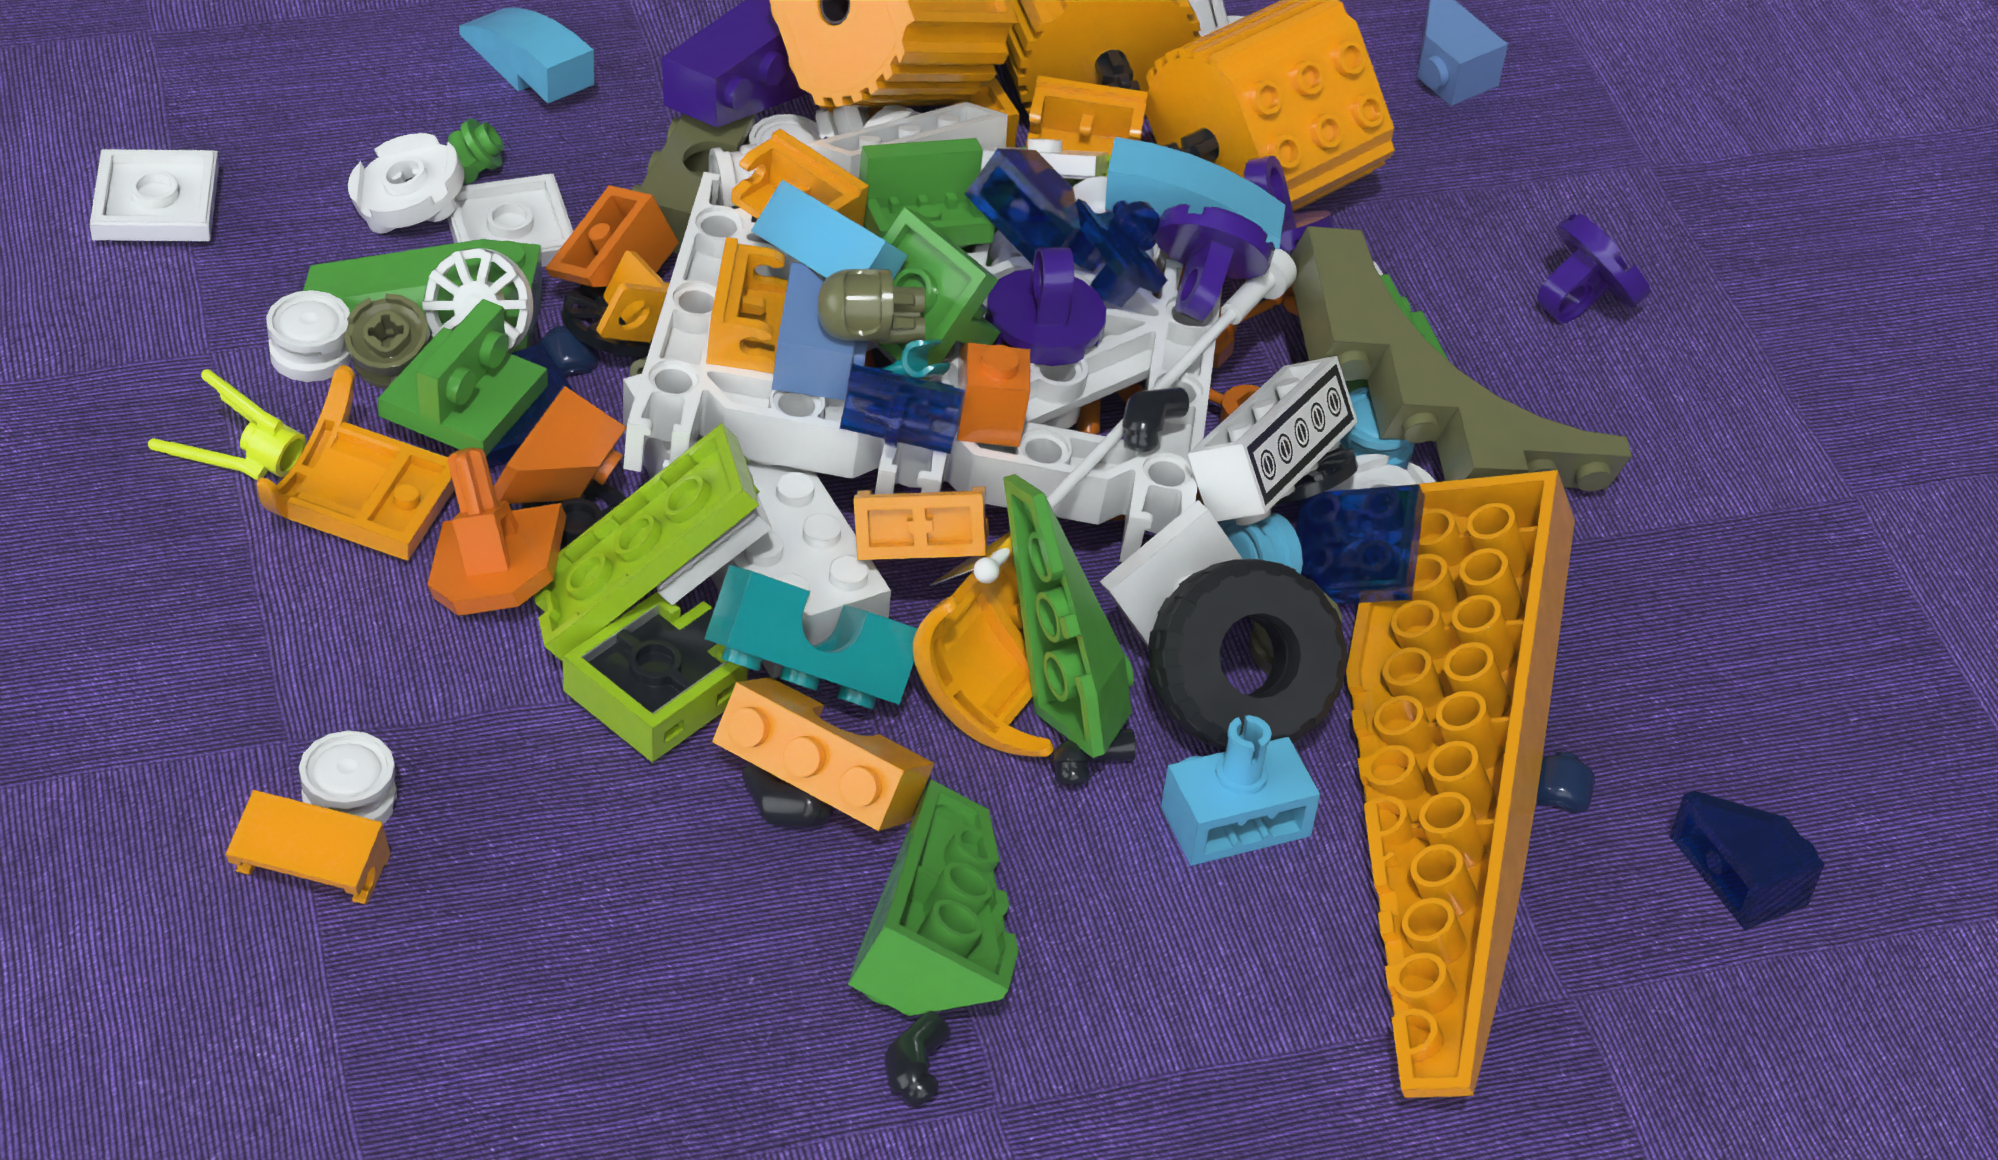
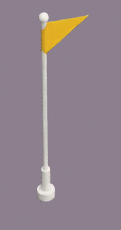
[930,249,1297,586]

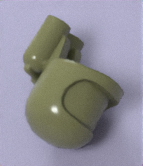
[817,269,925,344]

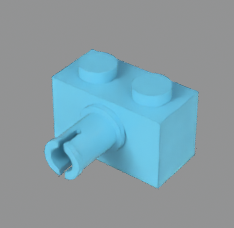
[1161,715,1320,866]

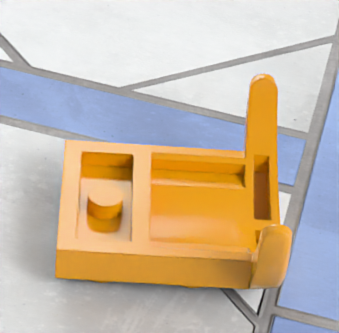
[256,365,455,561]
[912,553,1054,757]

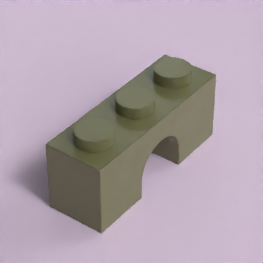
[632,113,756,254]

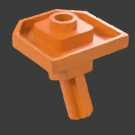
[427,447,567,616]

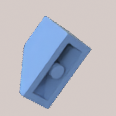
[1417,0,1508,106]
[772,262,868,401]

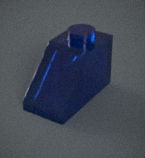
[965,148,1081,266]
[1670,791,1825,930]

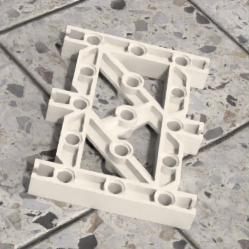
[623,172,1222,562]

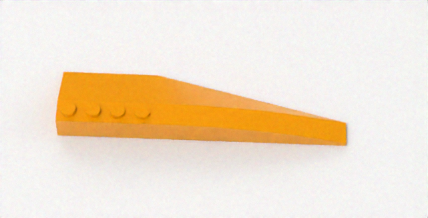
[1346,470,1575,1098]

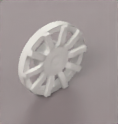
[422,248,533,353]

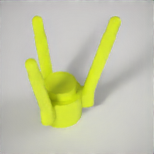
[148,369,306,481]

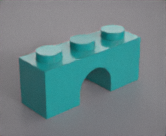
[704,565,917,709]

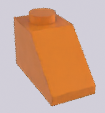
[545,185,679,287]
[957,343,1030,447]
[494,386,627,504]

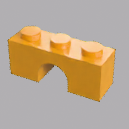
[712,677,935,831]

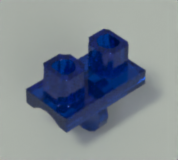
[1063,198,1168,307]
[840,364,965,454]

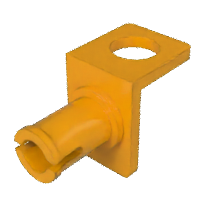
[596,251,670,343]

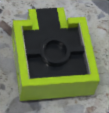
[562,591,748,763]

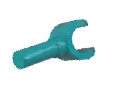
[860,339,950,392]

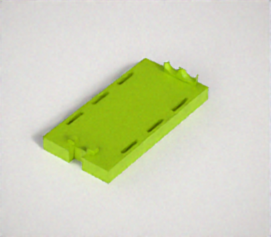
[533,423,760,661]

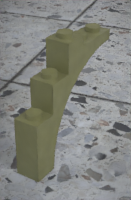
[1290,226,1632,492]

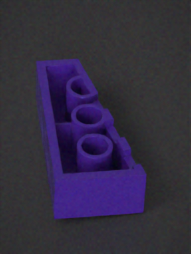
[662,0,809,128]

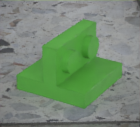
[859,138,995,251]
[876,207,1001,381]
[377,299,548,456]

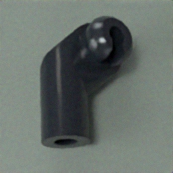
[1122,387,1189,452]
[1051,728,1136,786]
[742,763,833,828]
[884,1011,951,1107]

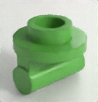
[448,118,504,184]

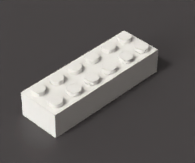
[623,374,891,678]

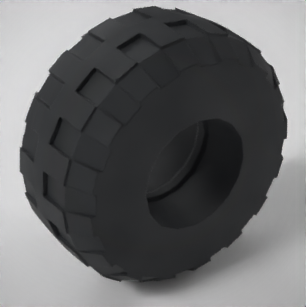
[1148,559,1347,750]

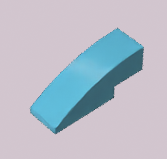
[459,8,594,104]
[1105,137,1286,249]
[751,180,908,280]

